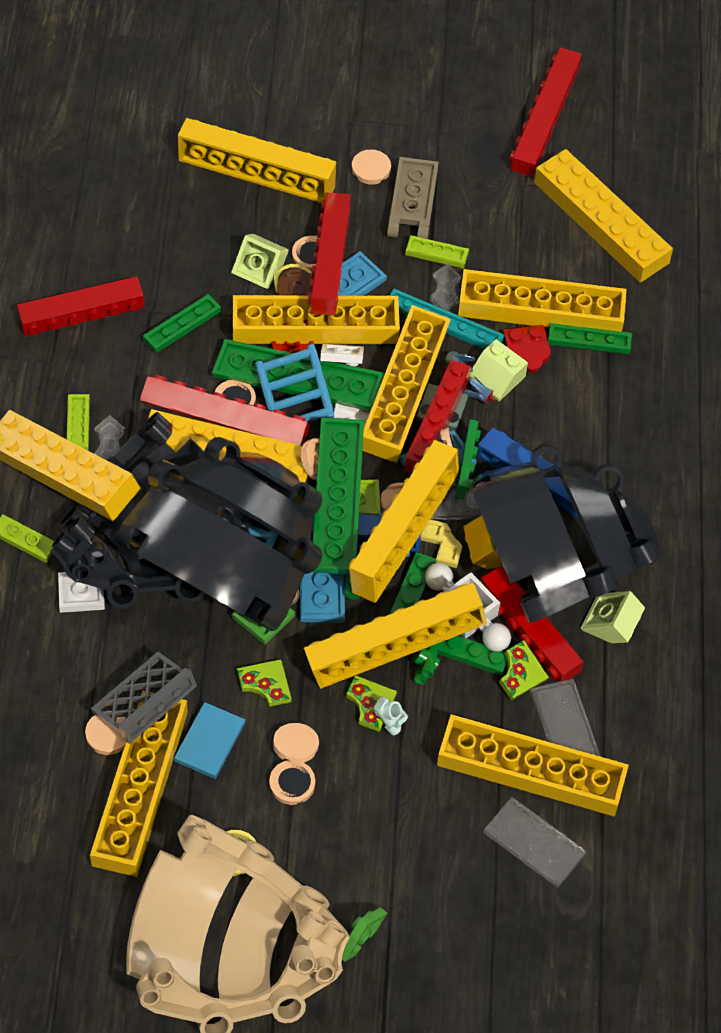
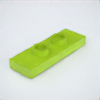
[405,235,469,269]
[67,394,90,451]
[0,514,54,563]

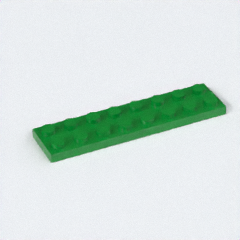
[212,339,384,411]
[313,417,364,575]

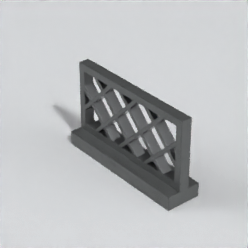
[91,652,197,744]

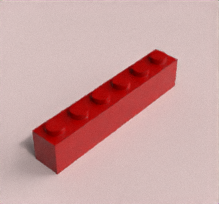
[17,277,145,336]
[405,360,471,474]
[480,565,583,685]

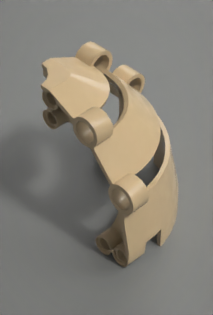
[126,815,350,1033]

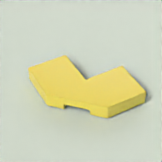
[421,520,462,568]

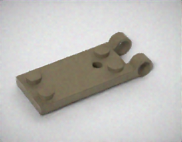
[387,157,439,239]

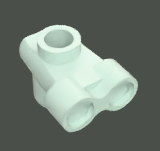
[374,697,408,735]

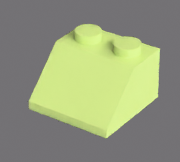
[231,234,289,289]
[469,339,528,402]
[581,591,645,643]

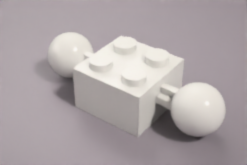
[425,563,511,652]

